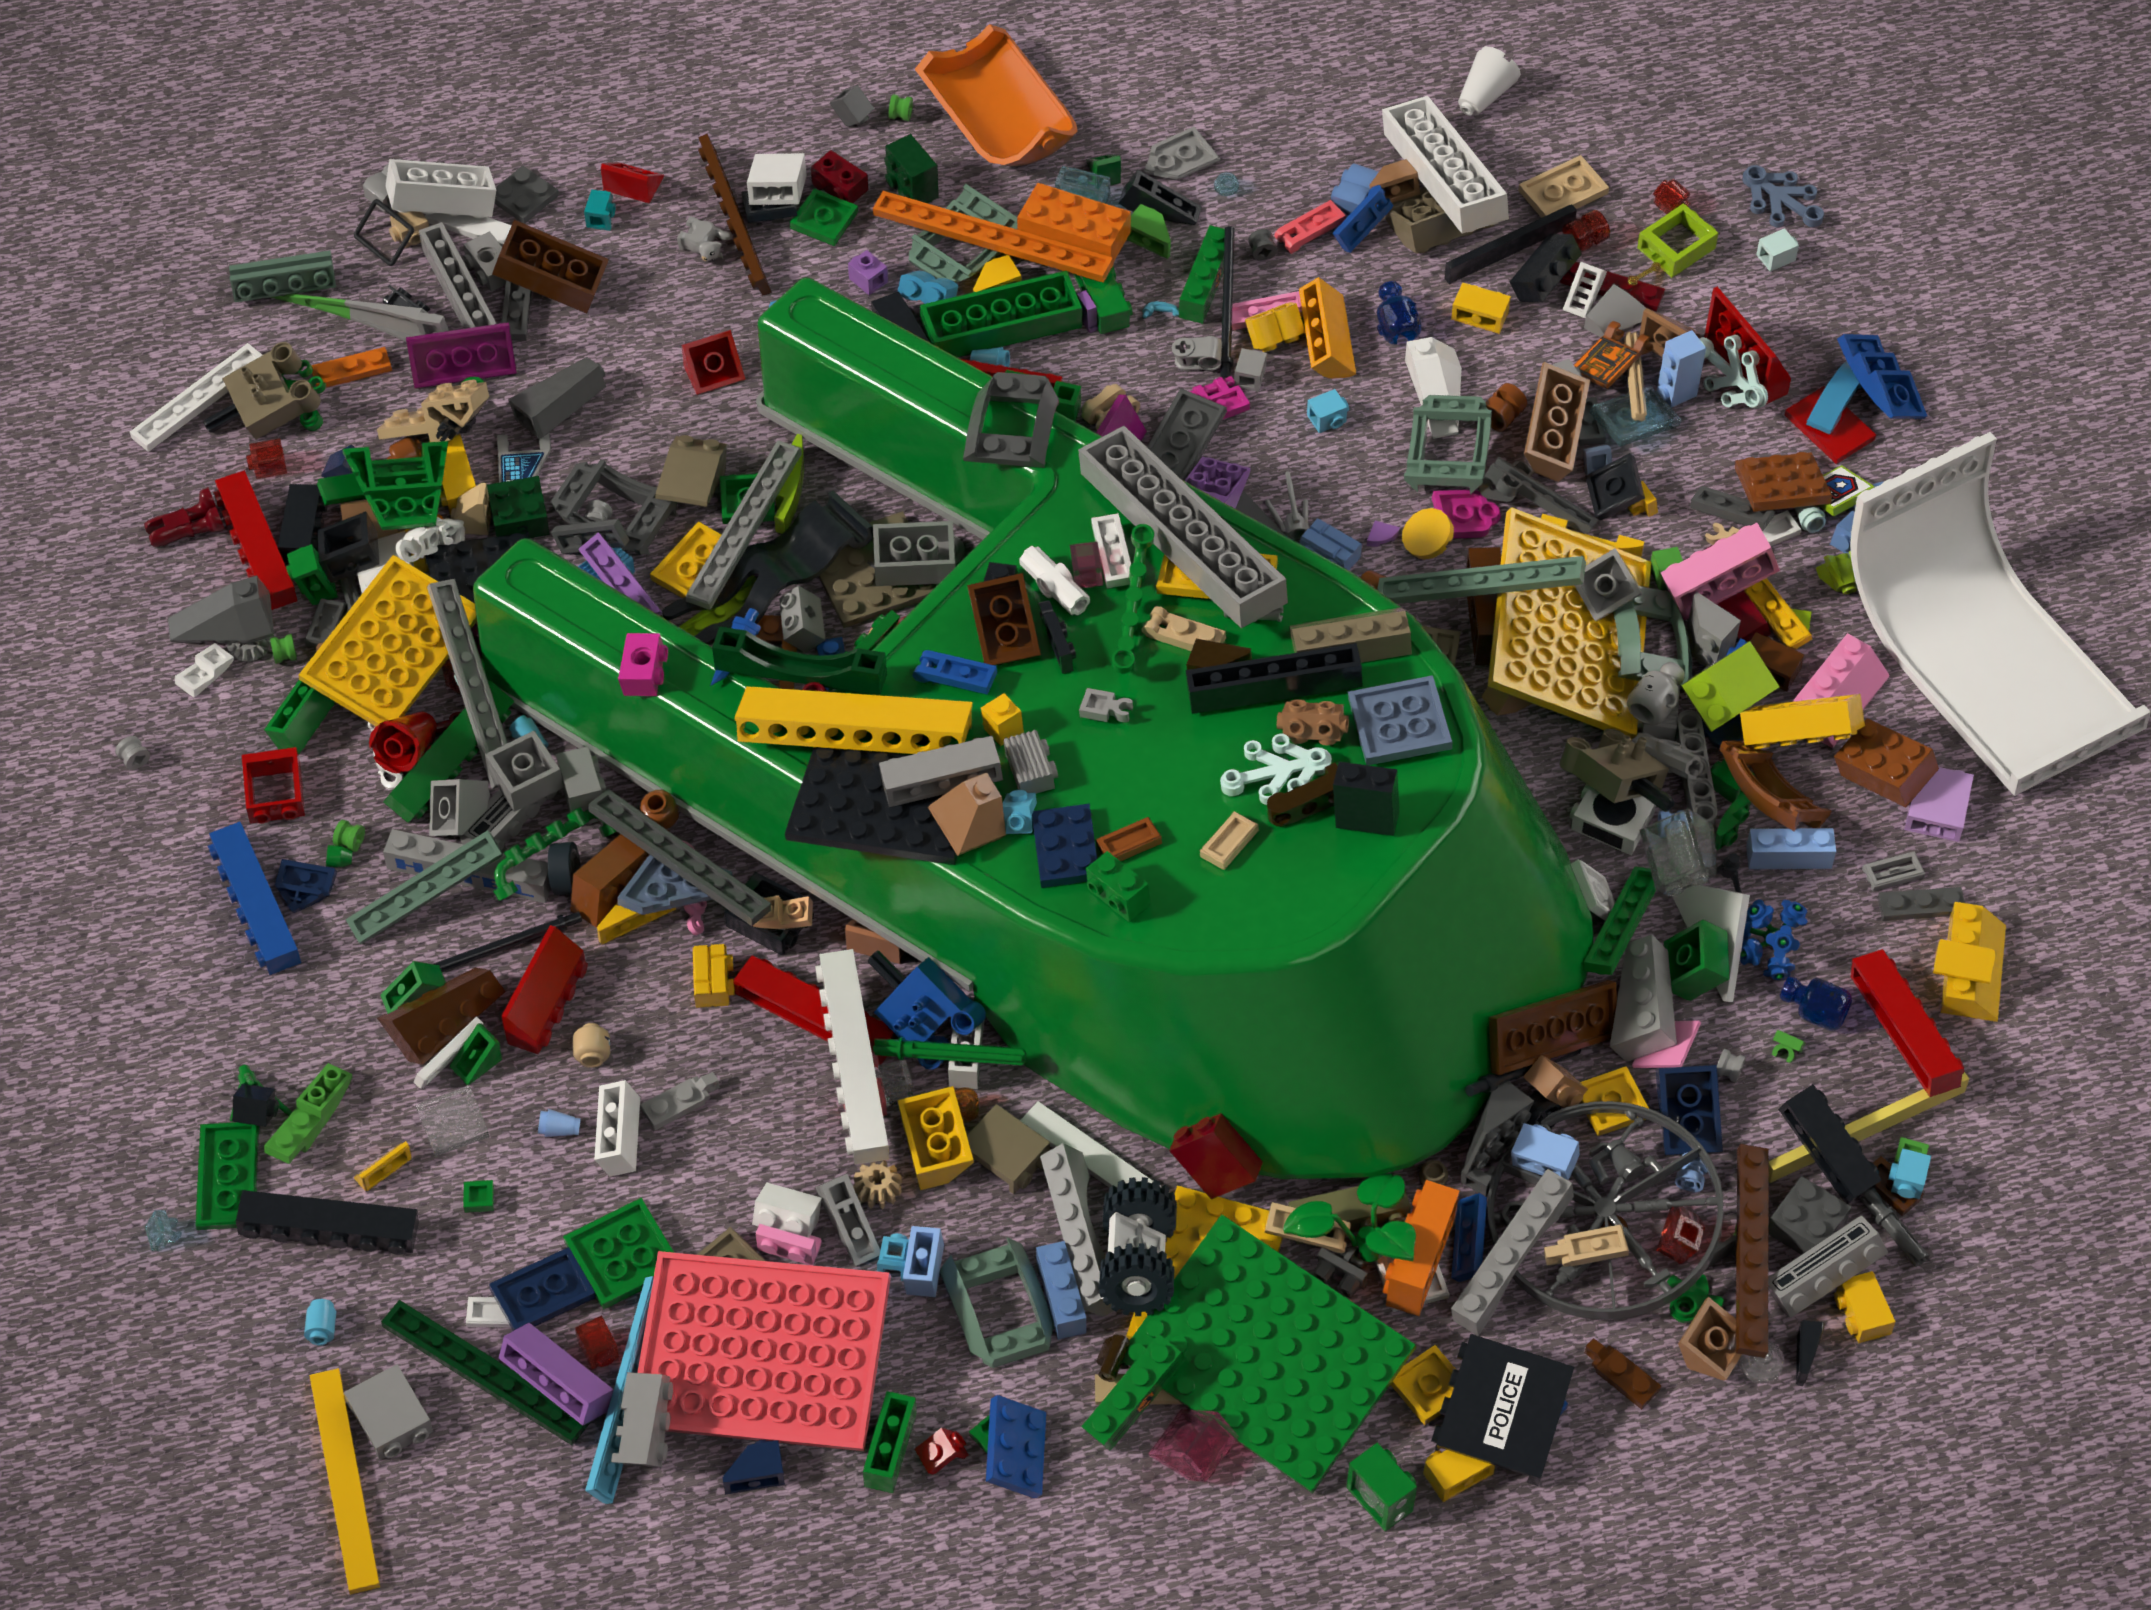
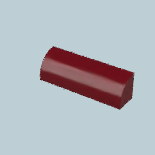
[1706,545,1771,643]

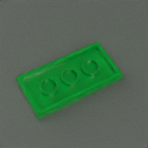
[195,1122,259,1230]

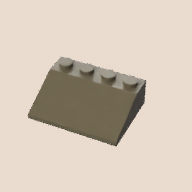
[1384,186,1494,253]

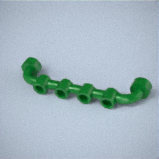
[1111,524,1154,674]
[493,807,617,901]

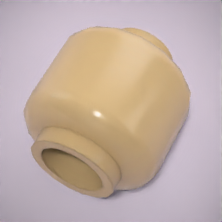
[573,1023,610,1068]

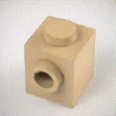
[389,211,429,248]

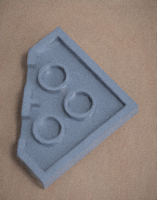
[618,855,733,915]

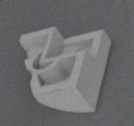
[1584,284,1646,337]

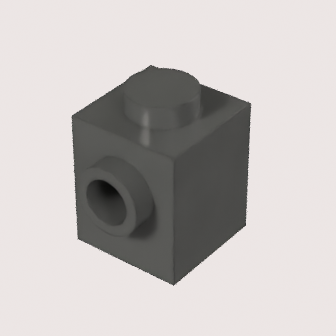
[829,85,875,127]

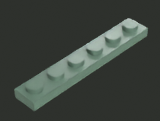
[345,830,504,944]

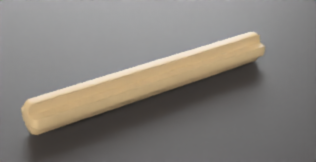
[1624,331,1647,422]

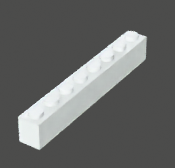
[815,949,889,1165]

